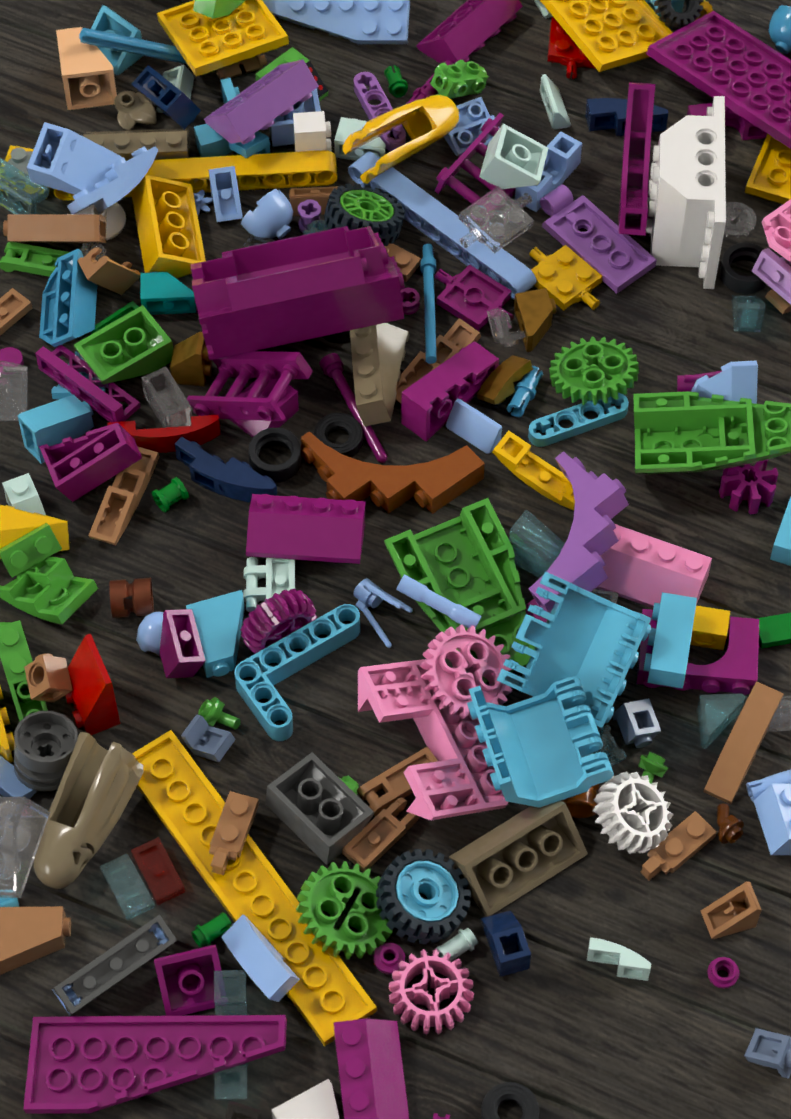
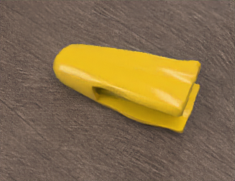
[343,95,459,184]

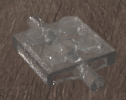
[459,186,534,253]

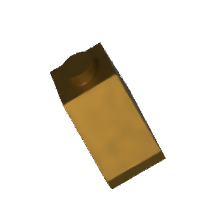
[514,288,556,352]

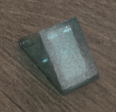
[732,296,765,332]
[697,693,746,749]

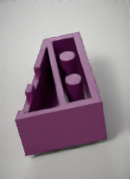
[39,423,142,502]

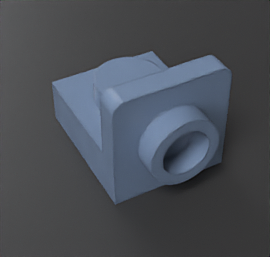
[745,1028,791,1078]

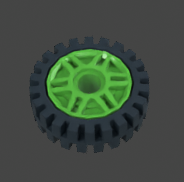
[324,184,405,246]

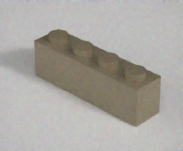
[350,323,409,427]

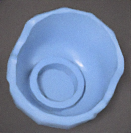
[136,612,164,656]

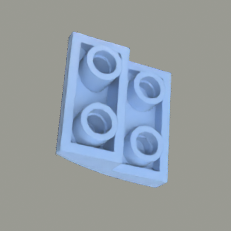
[444,97,499,156]

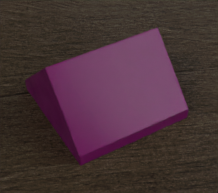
[154,945,229,1016]

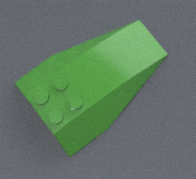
[633,392,791,475]
[384,498,535,683]

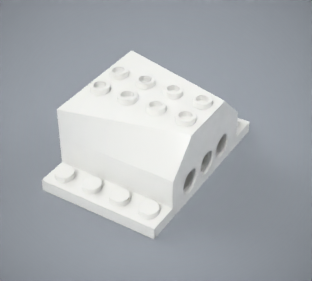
[646,96,726,289]

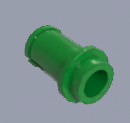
[384,65,408,98]
[191,912,232,948]

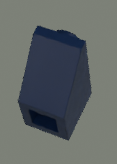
[481,910,531,977]

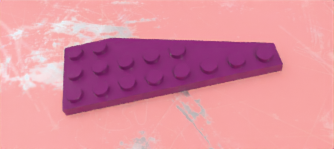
[23,1015,287,1114]

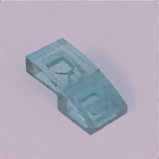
[99,853,155,921]

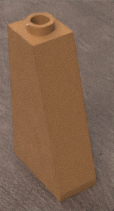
[3,214,106,244]

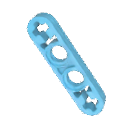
[528,393,629,447]

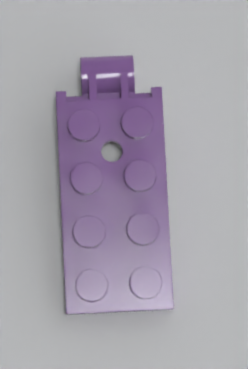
[540,185,657,294]

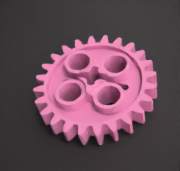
[420,624,512,720]

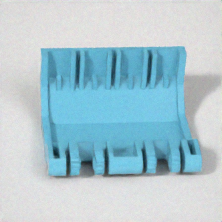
[497,572,651,728]
[467,676,614,808]

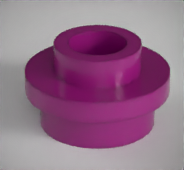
[374,943,405,974]
[707,957,739,988]

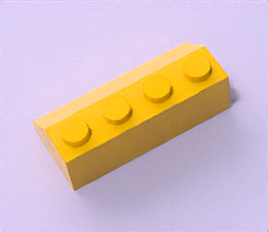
[132,174,206,278]

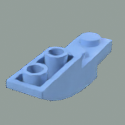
[67,146,158,214]

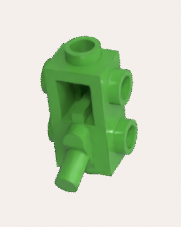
[430,60,488,98]

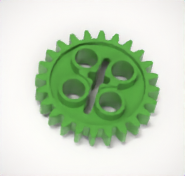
[549,337,639,405]
[296,861,392,959]

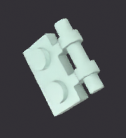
[243,557,295,612]

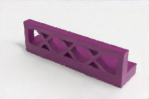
[36,345,141,422]

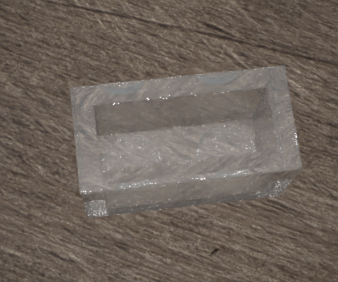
[141,367,192,428]

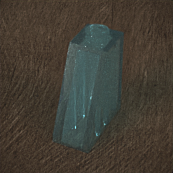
[509,510,565,578]

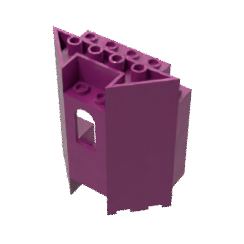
[191,226,405,360]

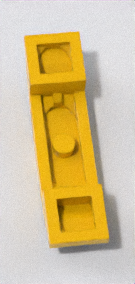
[493,430,575,510]

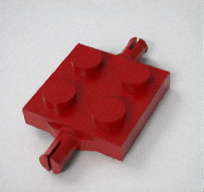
[547,17,595,79]

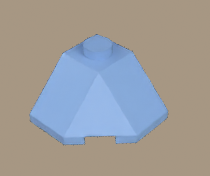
[691,361,758,404]

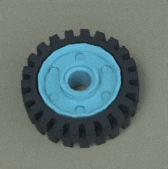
[376,849,471,944]

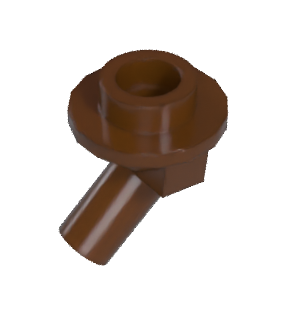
[717,803,744,844]

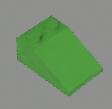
[74,305,174,384]

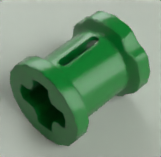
[151,477,189,513]

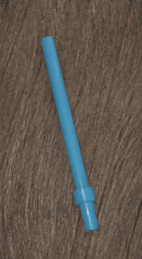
[420,244,437,364]

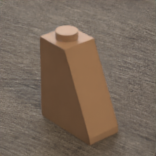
[0,906,71,975]

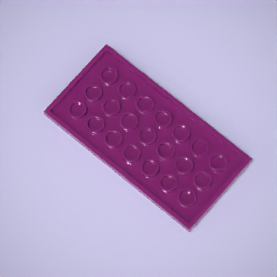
[647,11,791,149]

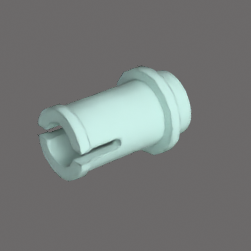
[436,928,478,962]

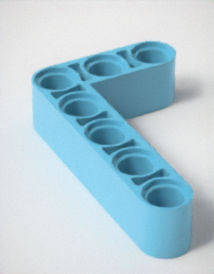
[234,604,360,741]

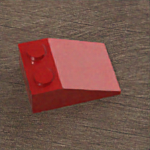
[64,634,121,735]

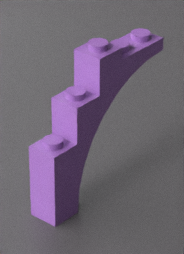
[529,451,629,613]

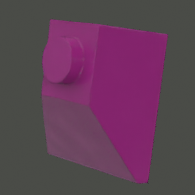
[229,378,299,438]

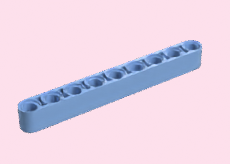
[348,151,537,300]

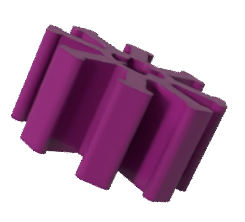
[719,459,778,514]

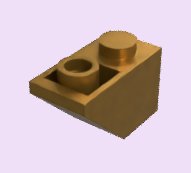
[170,332,213,386]

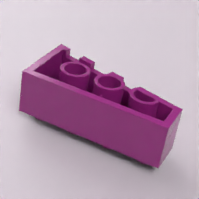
[401,341,499,442]

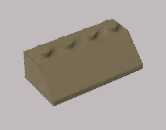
[83,128,189,161]
[449,801,588,917]

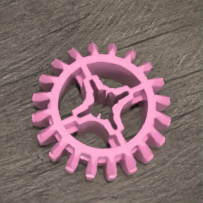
[389,949,474,1035]

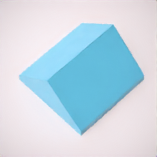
[91,5,144,75]

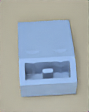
[27,122,122,195]
[753,784,791,855]

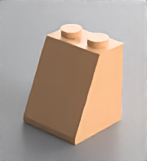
[56,27,117,110]

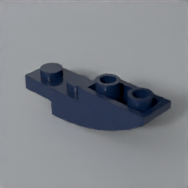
[175,437,277,502]

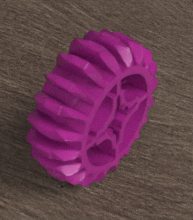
[240,588,317,654]

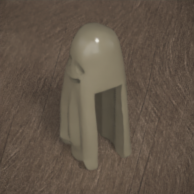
[33,732,144,889]

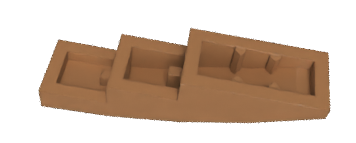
[395,318,482,404]
[88,446,160,545]
[704,681,783,804]

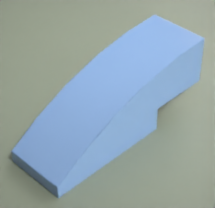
[222,915,300,1002]

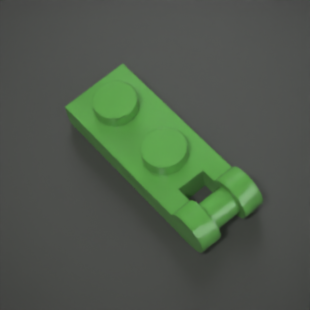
[0,242,69,277]

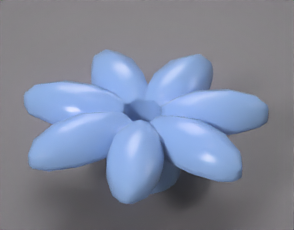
[193,190,213,216]

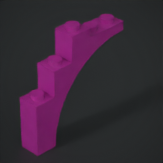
[618,82,655,236]

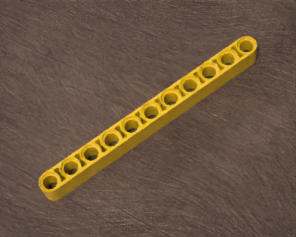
[54,150,337,200]

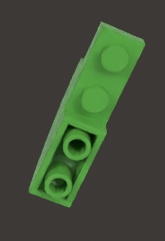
[0,620,48,721]

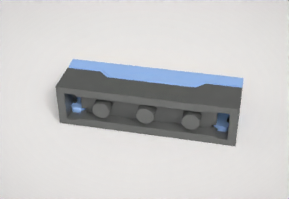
[52,914,177,1016]

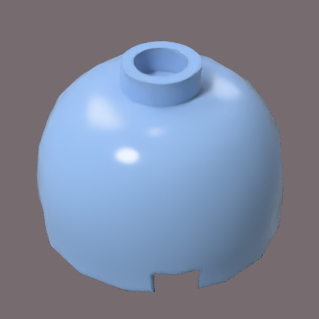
[241,189,293,241]

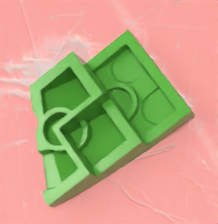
[0,556,98,624]

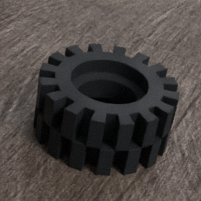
[654,0,704,28]

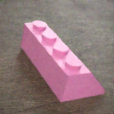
[596,524,712,608]

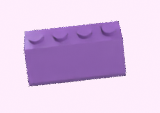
[204,59,319,144]

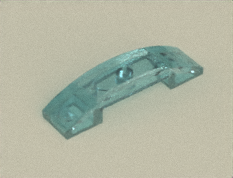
[214,970,248,1100]

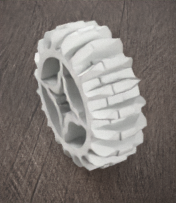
[593,772,674,854]

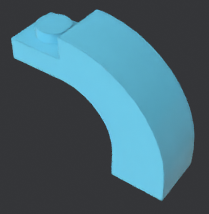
[194,78,240,157]

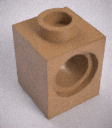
[24,653,73,702]

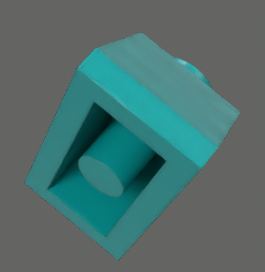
[140,272,196,315]

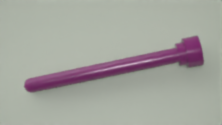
[319,353,388,463]

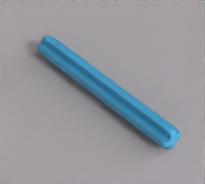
[79,28,187,64]

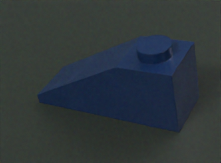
[132,65,201,129]

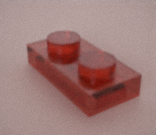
[131,837,185,905]

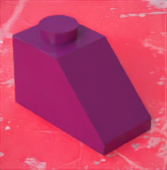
[160,609,206,679]

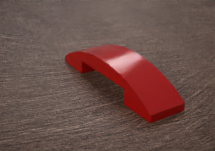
[107,415,221,453]

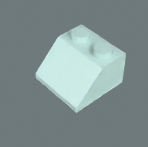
[479,124,548,189]

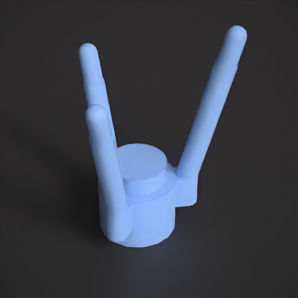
[353,578,413,648]

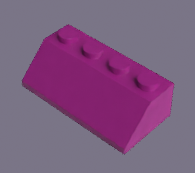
[416,0,523,64]
[246,494,365,564]
[334,1019,409,1119]

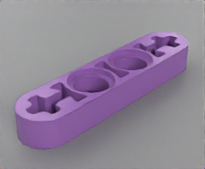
[354,72,406,151]

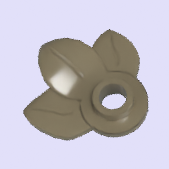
[114,91,157,130]

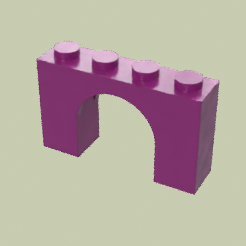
[637,609,759,696]

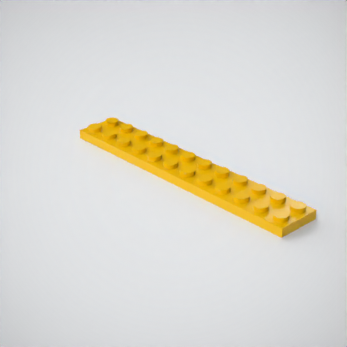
[132,730,377,1046]

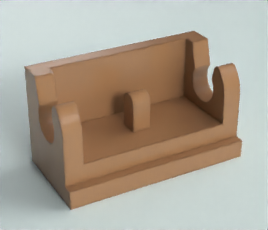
[77,248,140,295]

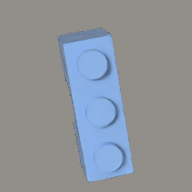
[515,131,582,212]

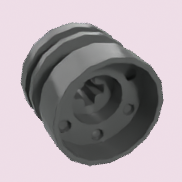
[14,711,78,791]

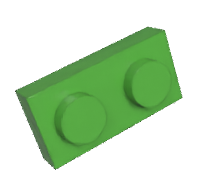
[0,523,62,578]

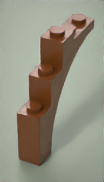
[301,431,485,514]

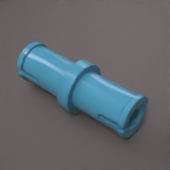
[507,366,543,417]

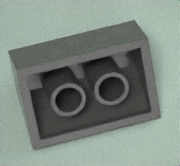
[265,752,374,865]

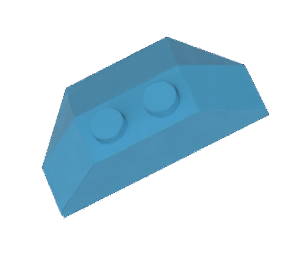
[39,249,97,347]

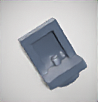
[181,715,236,762]

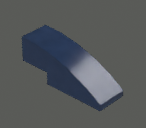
[585,98,669,136]

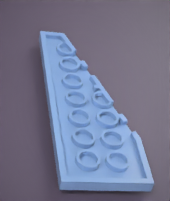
[262,0,410,44]

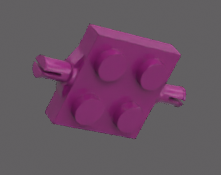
[435,264,514,331]

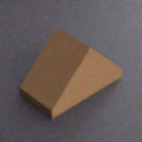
[701,881,761,939]

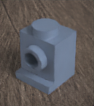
[612,698,661,748]

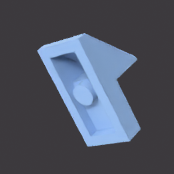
[209,166,243,222]

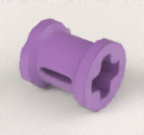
[298,200,322,234]

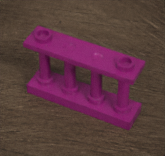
[435,113,516,229]
[186,351,313,421]

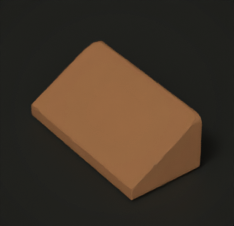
[289,186,338,216]

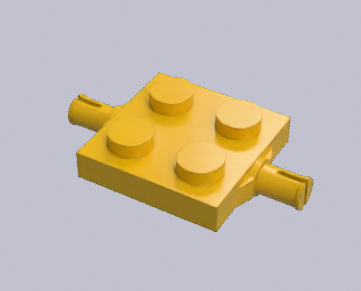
[529,245,603,311]

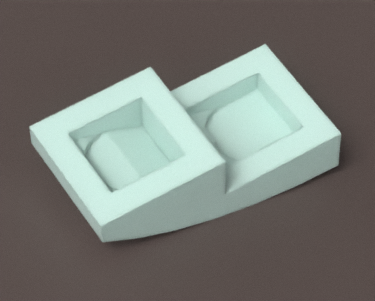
[587,937,651,981]

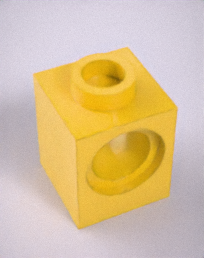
[690,606,730,650]

